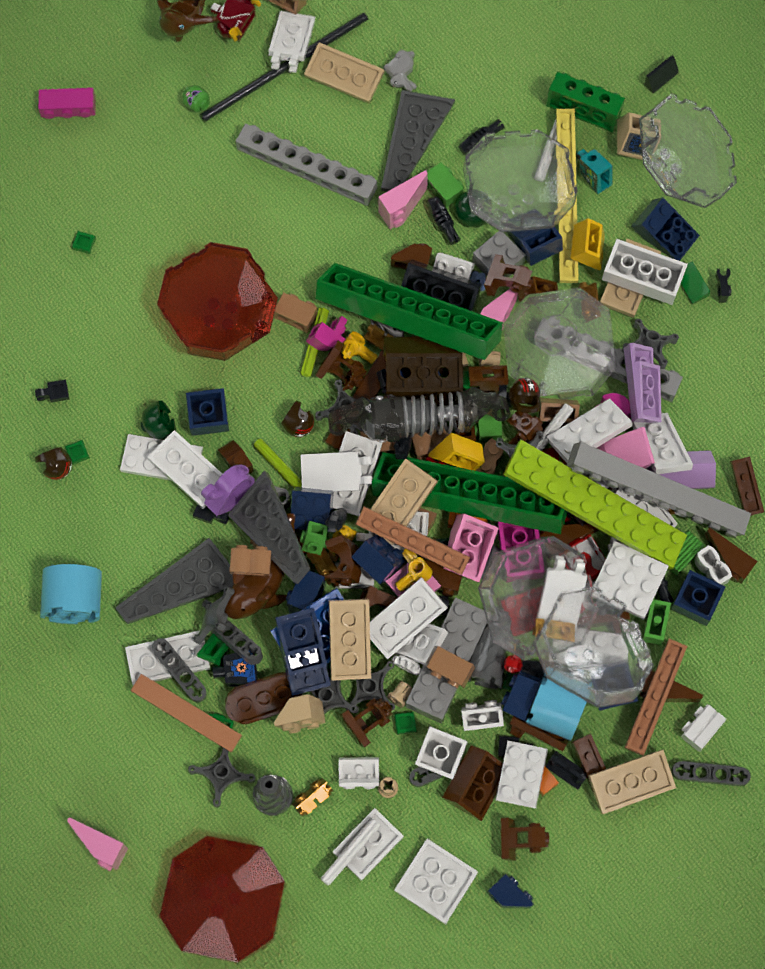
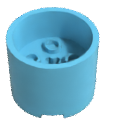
[40,564,102,624]
[526,667,592,741]

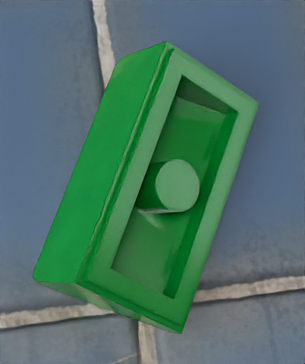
[681,261,710,304]

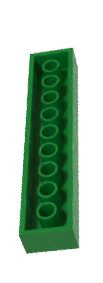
[316,263,503,360]
[372,452,568,534]

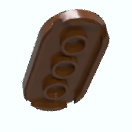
[225,672,303,724]

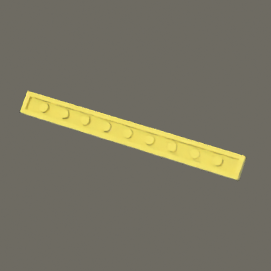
[556,109,579,283]

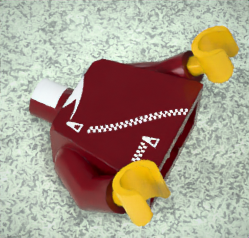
[210,0,261,42]

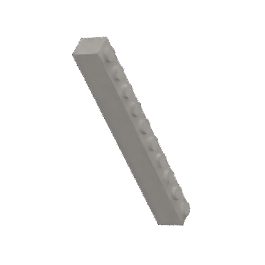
[566,442,751,538]

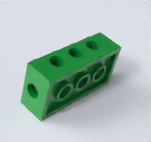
[546,71,625,133]

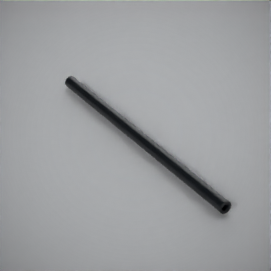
[200,12,368,122]

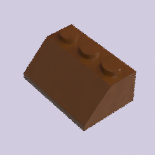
[442,745,503,821]

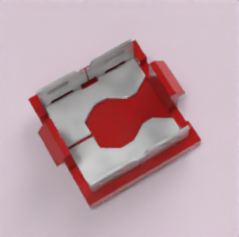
[557,534,606,582]

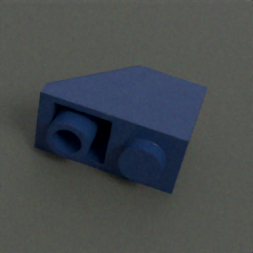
[487,874,534,909]

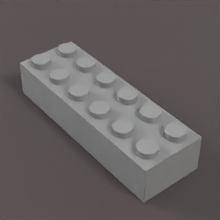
[406,598,491,724]

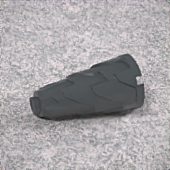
[468,610,511,689]
[253,774,293,816]

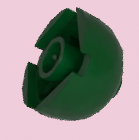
[454,190,491,228]
[141,400,176,439]

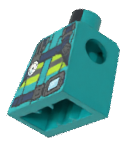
[576,149,612,194]

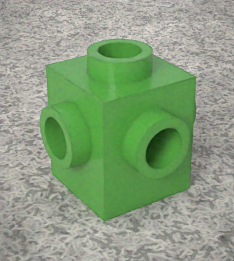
[300,521,329,555]

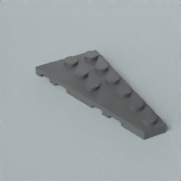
[381,90,455,192]
[228,471,310,584]
[115,538,233,624]

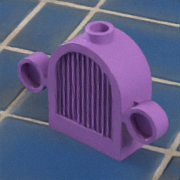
[201,465,255,516]

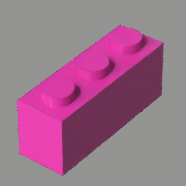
[39,88,96,119]

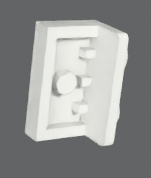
[434,253,475,279]
[339,757,379,789]

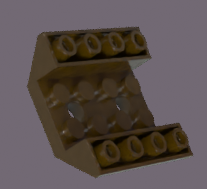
[383,337,463,407]

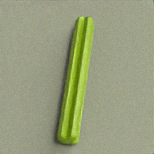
[300,307,329,377]
[254,439,302,488]

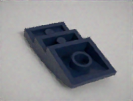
[275,608,331,696]

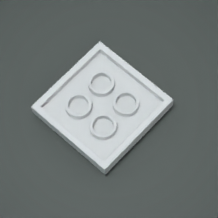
[590,541,669,619]
[394,839,478,925]

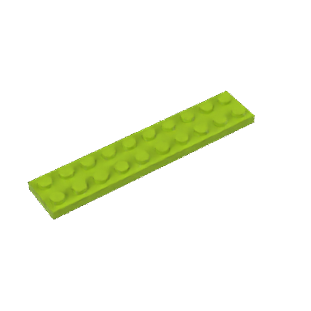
[503,440,687,570]

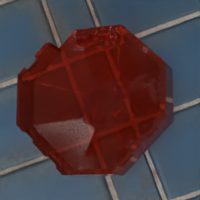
[157,242,278,361]
[160,836,286,964]

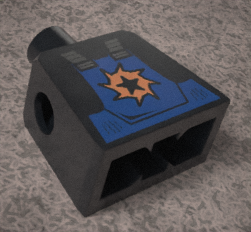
[212,649,258,687]

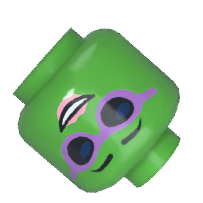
[182,85,210,112]

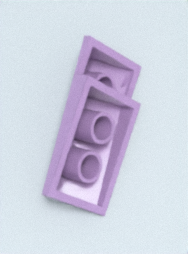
[624,343,661,423]
[645,451,716,489]

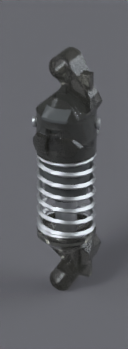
[328,387,510,443]

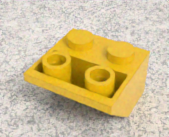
[571,218,605,271]
[429,433,485,471]

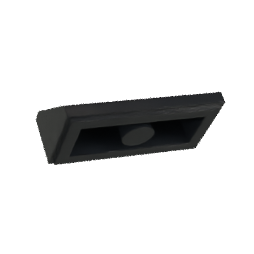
[644,55,679,93]

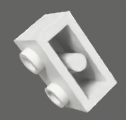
[462,700,504,731]

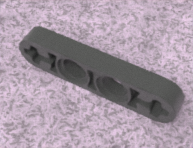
[211,619,263,665]
[152,638,207,703]
[671,761,751,786]

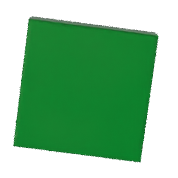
[72,231,96,254]
[65,440,90,465]
[394,712,417,735]

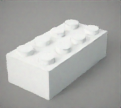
[602,239,688,305]

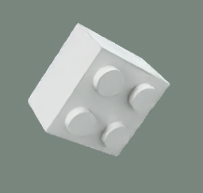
[415,726,467,779]

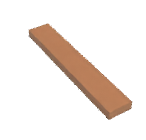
[356,506,470,575]
[625,639,687,756]
[130,674,242,753]

